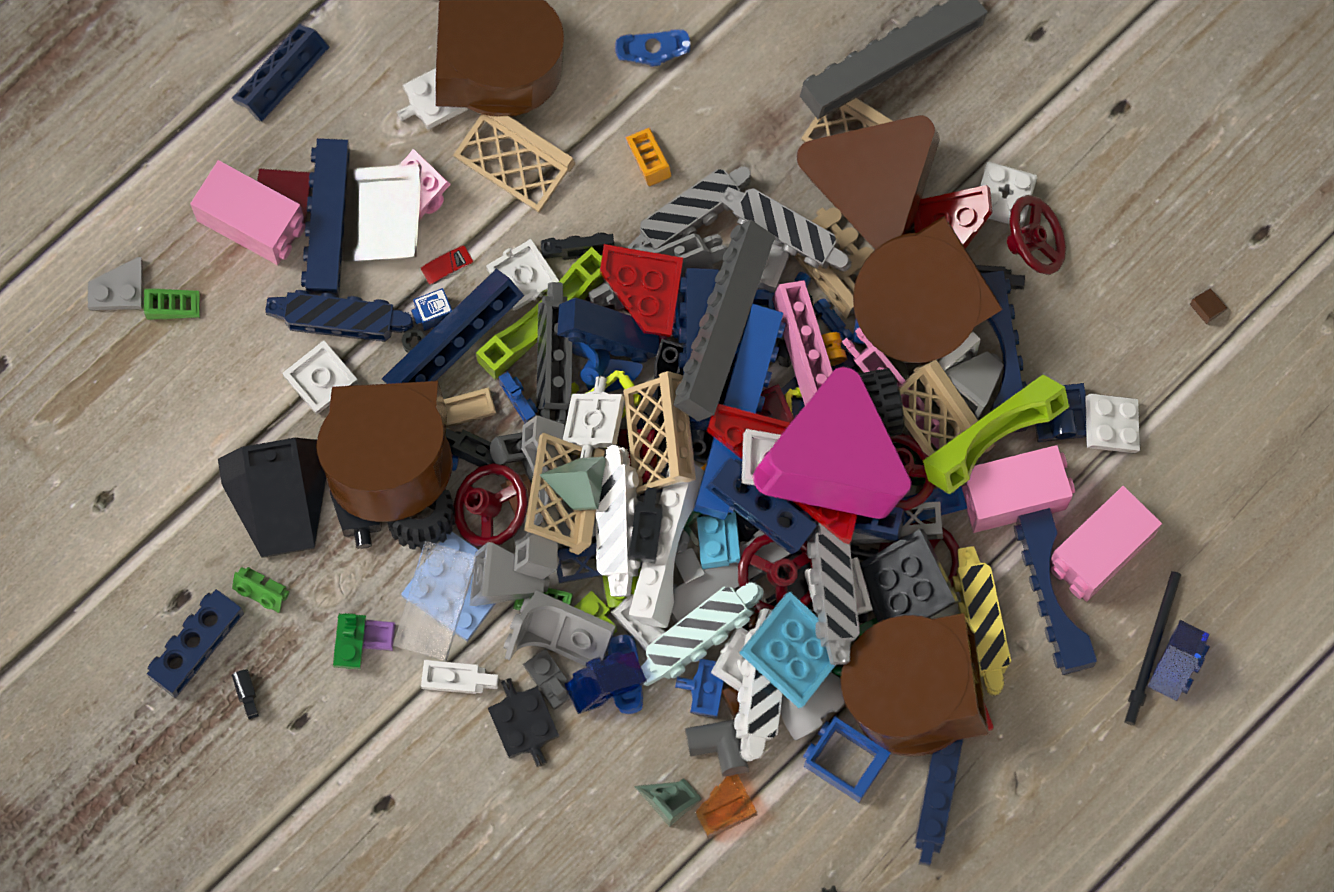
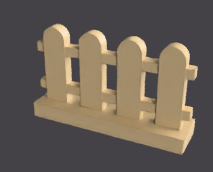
[794,207,873,319]

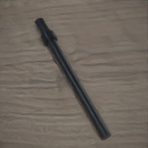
[1124,571,1181,725]

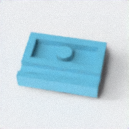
[697,512,741,569]

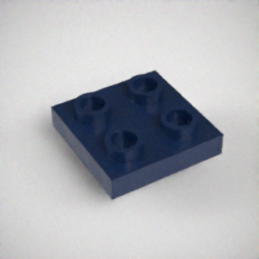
[1035,383,1087,442]

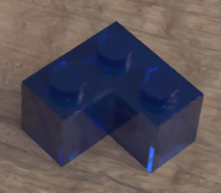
[1147,620,1210,701]
[565,651,647,714]

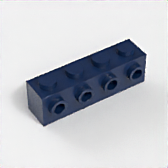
[557,298,659,363]

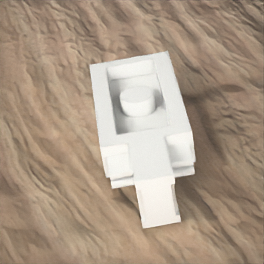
[421,660,499,694]

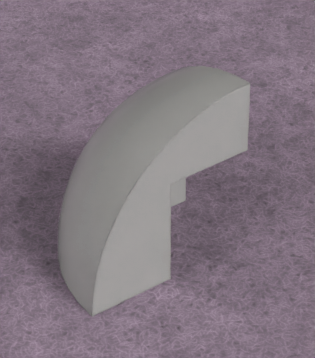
[780,672,845,740]

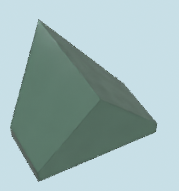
[539,457,606,511]
[634,778,702,827]

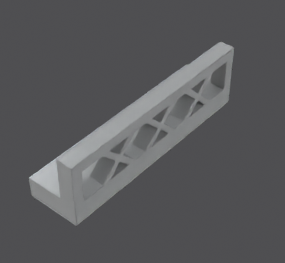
[850,502,943,545]

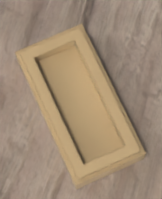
[444,387,496,428]

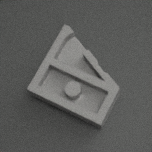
[88,257,143,310]

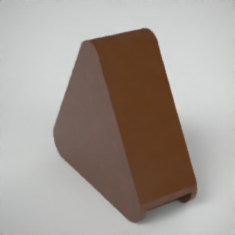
[797,115,940,250]

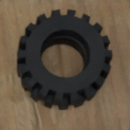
[859,368,904,437]
[387,488,455,550]

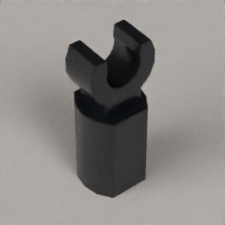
[231,669,259,720]

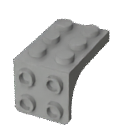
[503,590,616,671]

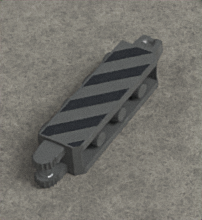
[536,282,572,429]

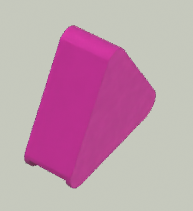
[753,367,911,519]

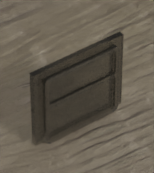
[342,164,422,262]

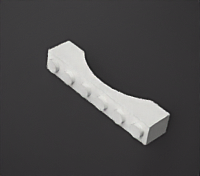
[629,464,704,628]

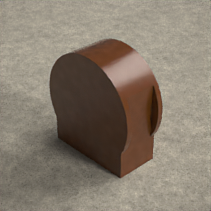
[435,0,564,117]
[853,216,1002,363]
[317,381,453,522]
[841,613,989,756]

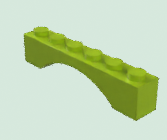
[476,247,604,381]
[923,374,1069,494]

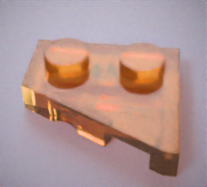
[695,774,757,839]

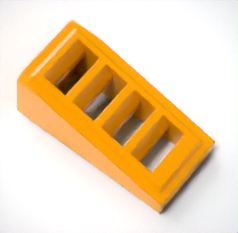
[626,127,671,186]

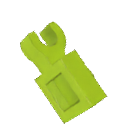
[574,591,617,635]

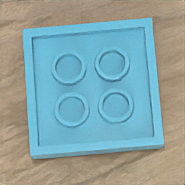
[739,592,835,708]

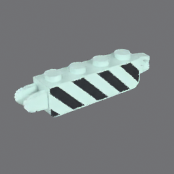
[636,582,765,686]

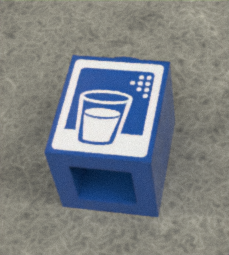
[411,288,452,331]

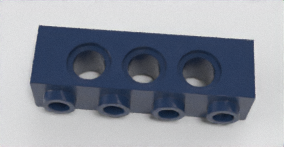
[706,458,817,555]
[147,589,244,699]

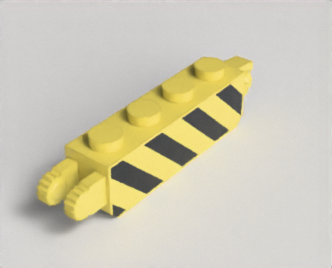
[952,546,1011,696]

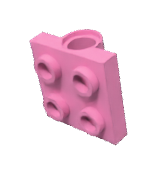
[379,149,451,224]

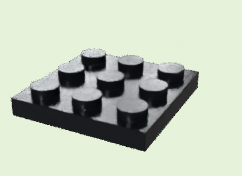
[859,529,959,623]

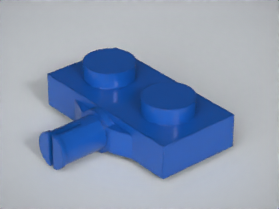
[499,371,538,423]
[675,659,724,718]

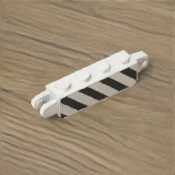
[596,444,641,597]
[734,609,782,761]

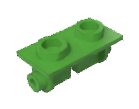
[232,567,290,613]

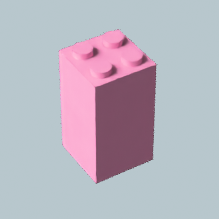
[190,160,305,265]
[962,445,1075,533]
[1050,486,1162,602]

